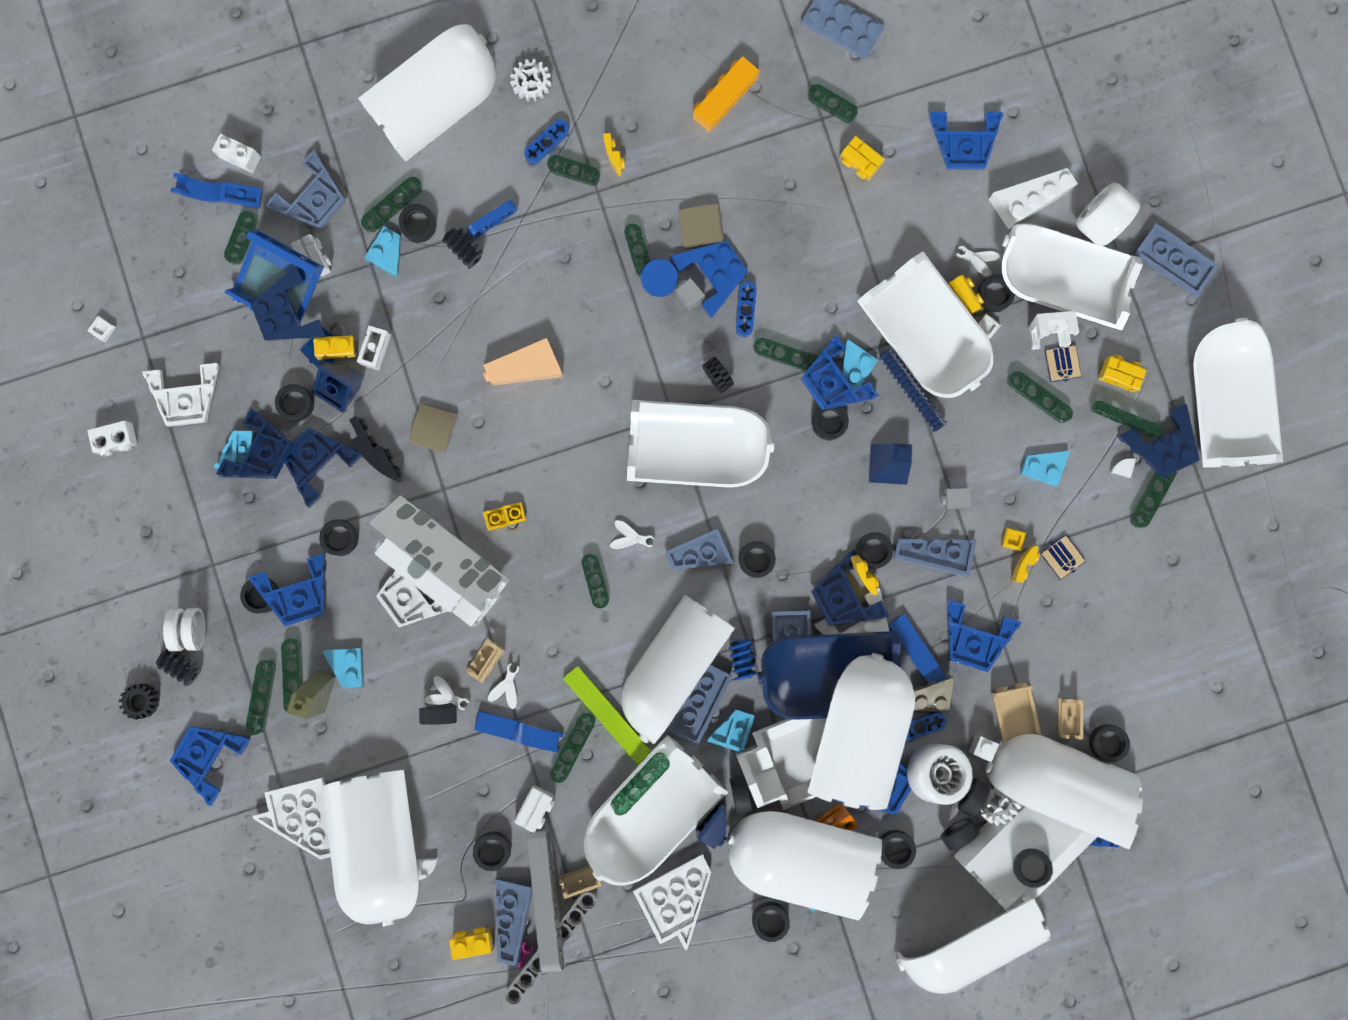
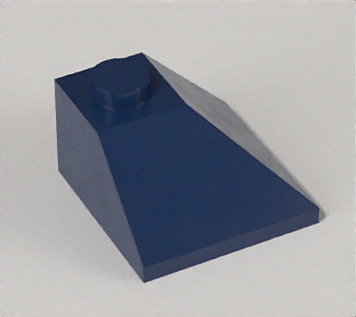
[311,364,364,413]
[869,443,912,485]
[696,801,727,849]

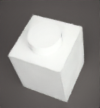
[968,734,999,762]

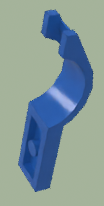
[171,173,263,209]
[474,711,564,752]

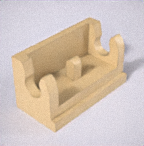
[466,638,505,683]
[1058,698,1083,740]
[559,865,603,899]

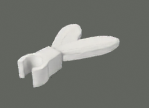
[955,246,1000,278]
[610,520,655,549]
[488,663,520,709]
[424,676,470,710]

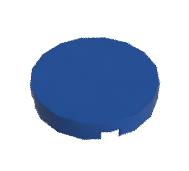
[640,259,678,297]

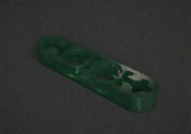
[361,177,423,232]
[753,338,818,372]
[1007,371,1073,423]
[1091,401,1164,438]
[1130,472,1177,528]
[281,638,303,714]
[246,660,276,735]
[550,713,596,783]
[610,753,670,816]

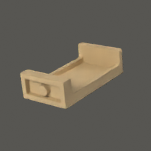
[991,682,1042,744]

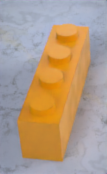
[693,56,760,133]

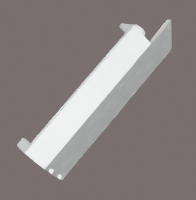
[954,803,1098,911]

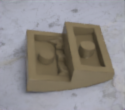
[678,204,724,248]
[408,404,457,453]

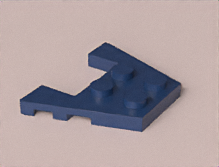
[250,266,326,341]
[1118,404,1200,479]
[216,409,294,479]
[285,427,362,508]
[811,550,889,626]

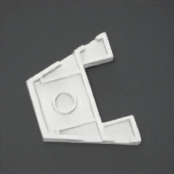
[143,363,220,427]
[376,570,448,627]
[814,588,889,635]

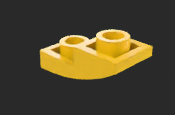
[603,133,625,176]
[483,502,526,531]
[1011,546,1040,583]
[851,555,879,595]

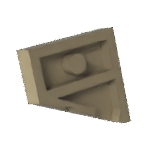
[913,675,954,713]

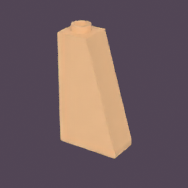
[482,338,563,385]

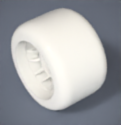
[1076,183,1140,246]
[907,744,972,805]

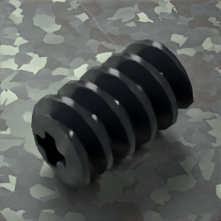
[442,228,484,269]
[156,648,201,686]

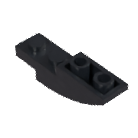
[349,416,402,483]

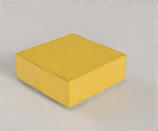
[1001,528,1026,551]

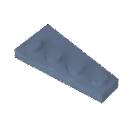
[893,539,976,577]
[495,878,533,966]

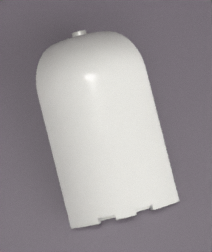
[358,24,496,162]
[1002,224,1143,330]
[857,252,993,398]
[1193,318,1283,468]
[627,400,774,487]
[621,595,735,744]
[808,653,915,810]
[985,734,1143,849]
[584,735,728,886]
[322,770,419,926]
[727,812,882,920]
[896,894,1051,994]

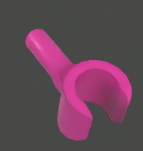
[518,941,534,968]

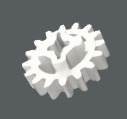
[510,59,551,102]
[980,786,1022,825]

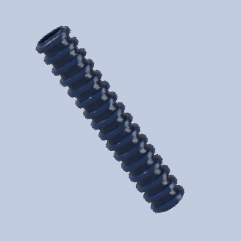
[879,348,947,432]

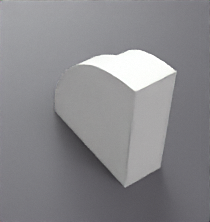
[1110,459,1136,478]
[417,858,437,880]

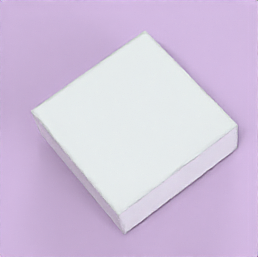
[978,313,1001,340]
[87,315,116,342]

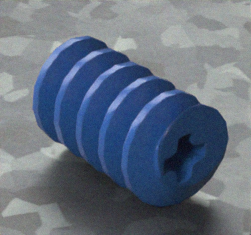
[728,639,757,680]

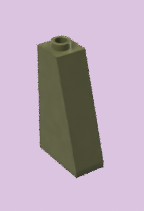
[287,670,336,719]

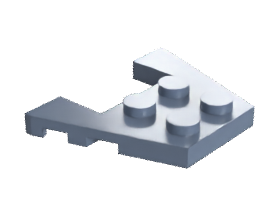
[265,150,346,230]

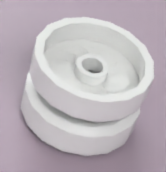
[163,608,206,651]

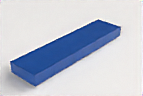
[888,614,947,683]

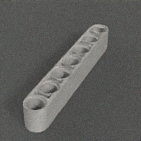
[527,830,564,973]
[505,889,597,1005]

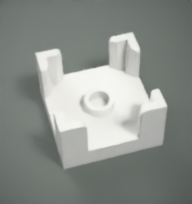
[1028,311,1079,350]

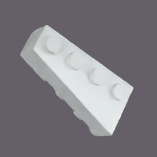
[988,168,1078,230]

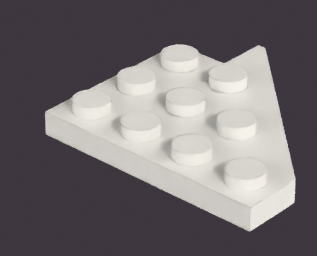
[253,777,331,860]
[633,854,711,950]

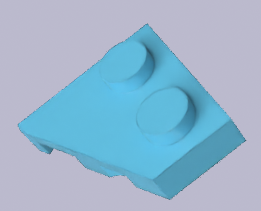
[364,226,401,278]
[842,340,878,390]
[214,431,255,469]
[1020,451,1070,487]
[323,648,363,688]
[707,709,755,753]

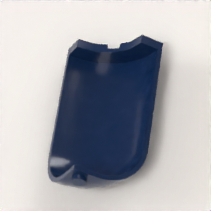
[758,631,901,720]

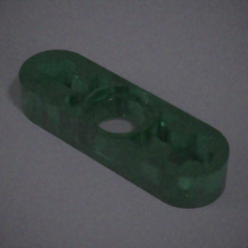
[808,84,858,123]
[547,155,600,186]
[224,211,258,265]
[624,223,650,277]
[582,554,609,608]

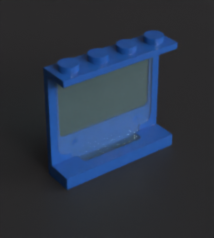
[225,230,324,324]

